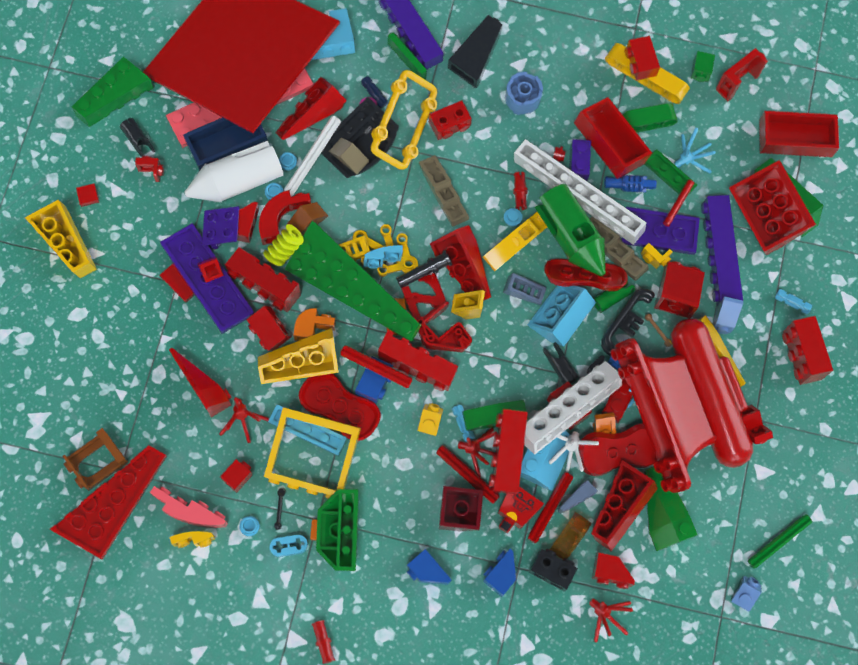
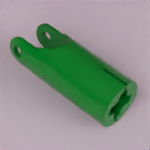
[593,281,635,313]

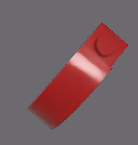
[259,190,311,245]

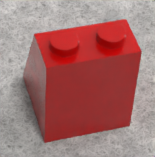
[654,261,705,319]

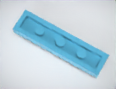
[268,404,347,456]

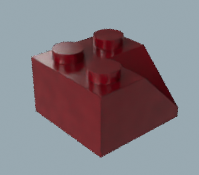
[439,486,483,531]

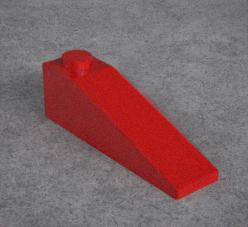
[275,77,347,140]
[430,225,491,301]
[169,348,232,418]

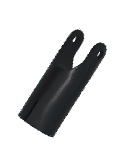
[120,118,155,157]
[543,342,579,384]

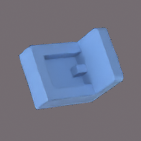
[731,576,762,612]

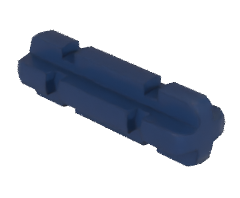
[361,76,388,108]

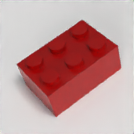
[782,316,833,385]

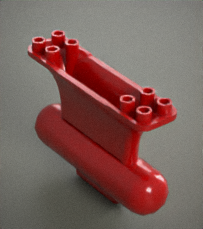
[611,319,754,493]

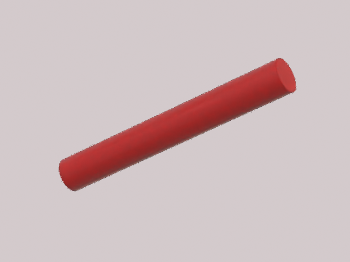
[663,180,694,227]

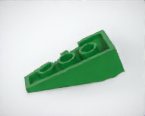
[644,467,698,551]

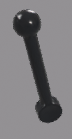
[274,489,285,530]

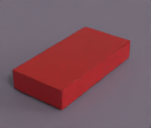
[160,264,194,303]

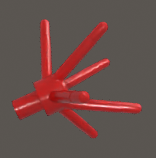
[219,397,269,443]
[458,428,497,477]
[589,599,633,642]

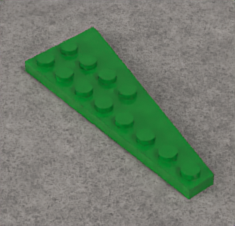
[285,221,421,342]

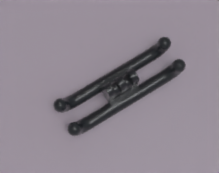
[601,289,655,356]

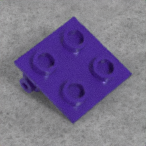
[202,206,239,249]

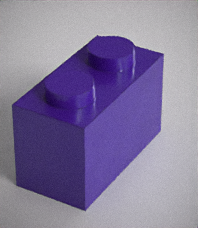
[569,139,591,181]

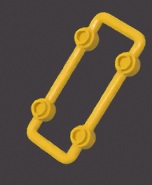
[371,70,438,170]

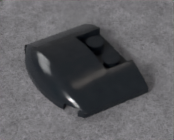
[321,97,399,178]

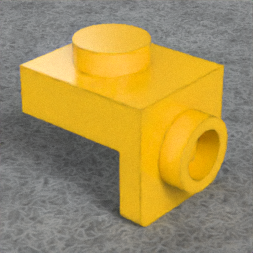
[641,243,673,269]
[417,403,444,436]

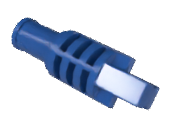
[604,175,657,193]

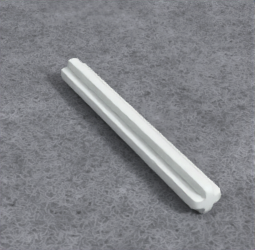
[284,116,341,197]

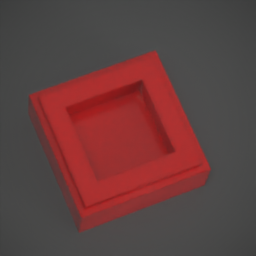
[76,183,99,207]

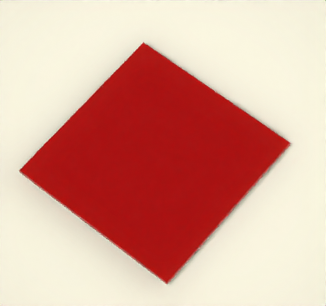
[143,0,340,133]

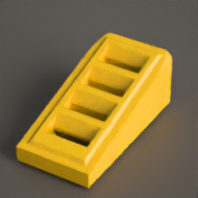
[339,236,370,261]

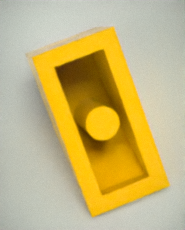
[451,290,485,320]

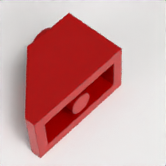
[237,202,259,243]

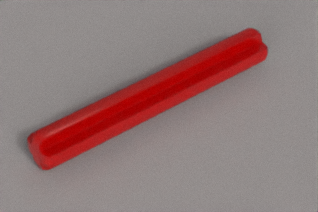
[340,345,412,388]
[436,445,500,504]
[528,472,573,543]

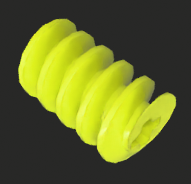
[263,224,304,266]

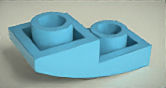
[363,245,403,269]

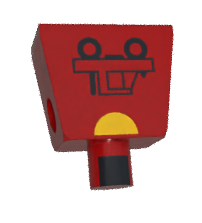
[498,486,544,533]

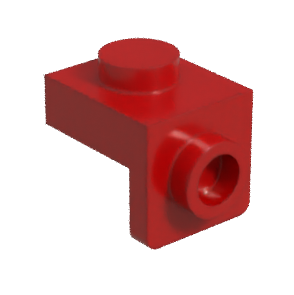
[135,156,164,182]

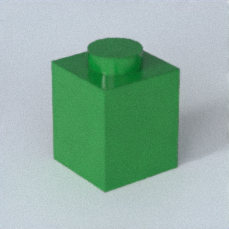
[691,51,715,82]

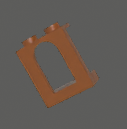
[62,428,128,491]

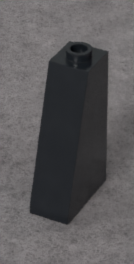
[448,15,502,88]

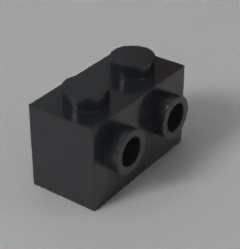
[529,548,578,592]

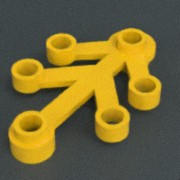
[353,224,418,277]

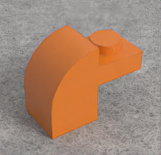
[293,308,336,341]

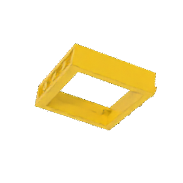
[264,408,361,499]

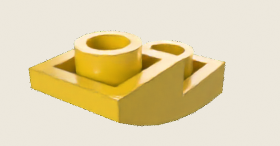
[169,531,215,548]

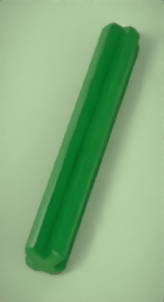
[748,514,812,569]

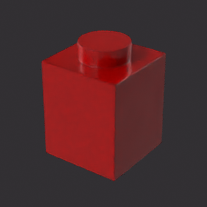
[220,459,253,493]

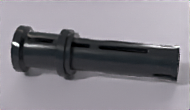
[396,250,453,288]

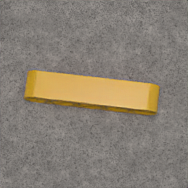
[605,43,690,104]

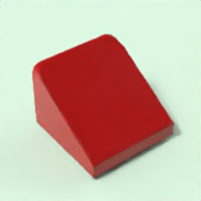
[197,257,224,283]

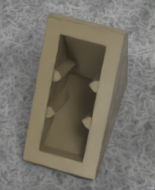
[329,138,369,175]

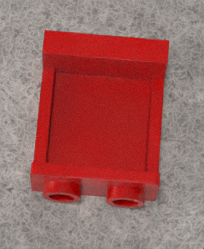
[716,48,768,102]

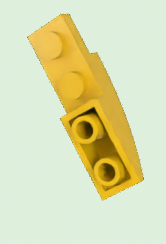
[483,212,547,272]

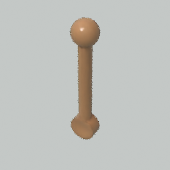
[645,314,672,347]

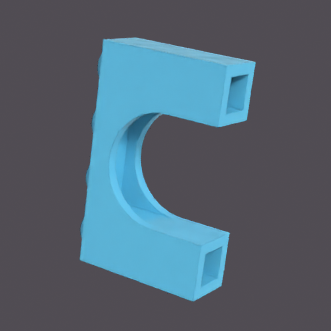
[311,8,355,61]

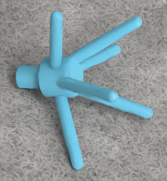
[674,128,716,174]

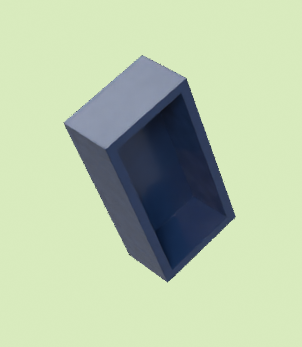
[183,118,268,171]

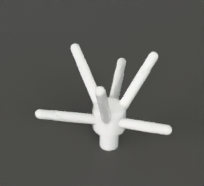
[549,431,599,472]

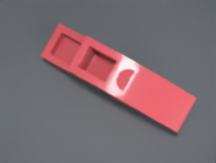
[150,486,228,528]

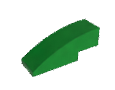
[462,400,528,431]

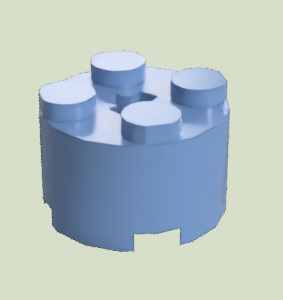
[505,72,543,115]

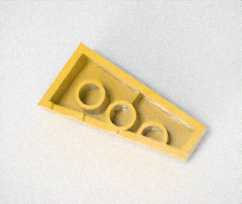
[25,200,97,278]
[258,328,339,384]

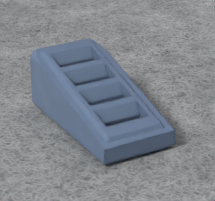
[503,273,546,305]
[558,480,598,514]

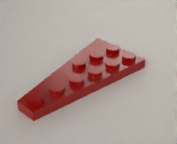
[50,445,167,560]

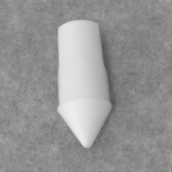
[185,141,283,203]

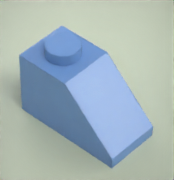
[713,297,743,334]

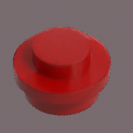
[553,146,566,162]

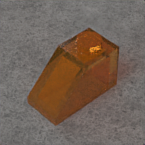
[550,512,592,559]

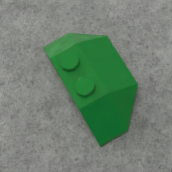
[316,489,358,571]

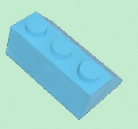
[527,285,596,347]
[520,428,570,491]

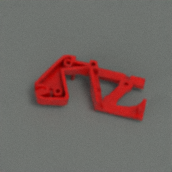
[401,273,472,353]

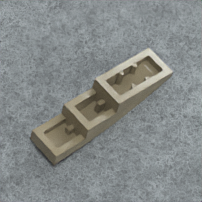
[419,155,469,227]
[590,216,649,281]

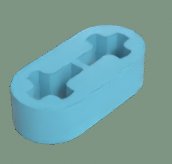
[269,535,308,557]

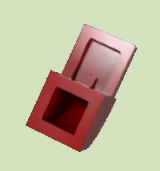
[741,405,773,445]

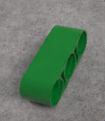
[623,103,678,133]

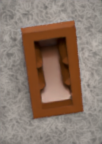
[287,202,328,236]

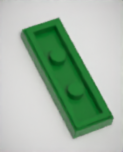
[388,32,427,79]
[644,149,697,196]

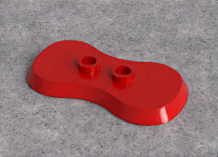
[544,259,628,291]
[298,374,381,441]
[578,423,656,476]

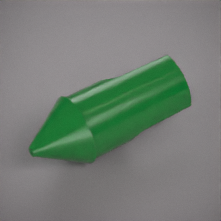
[535,184,606,276]

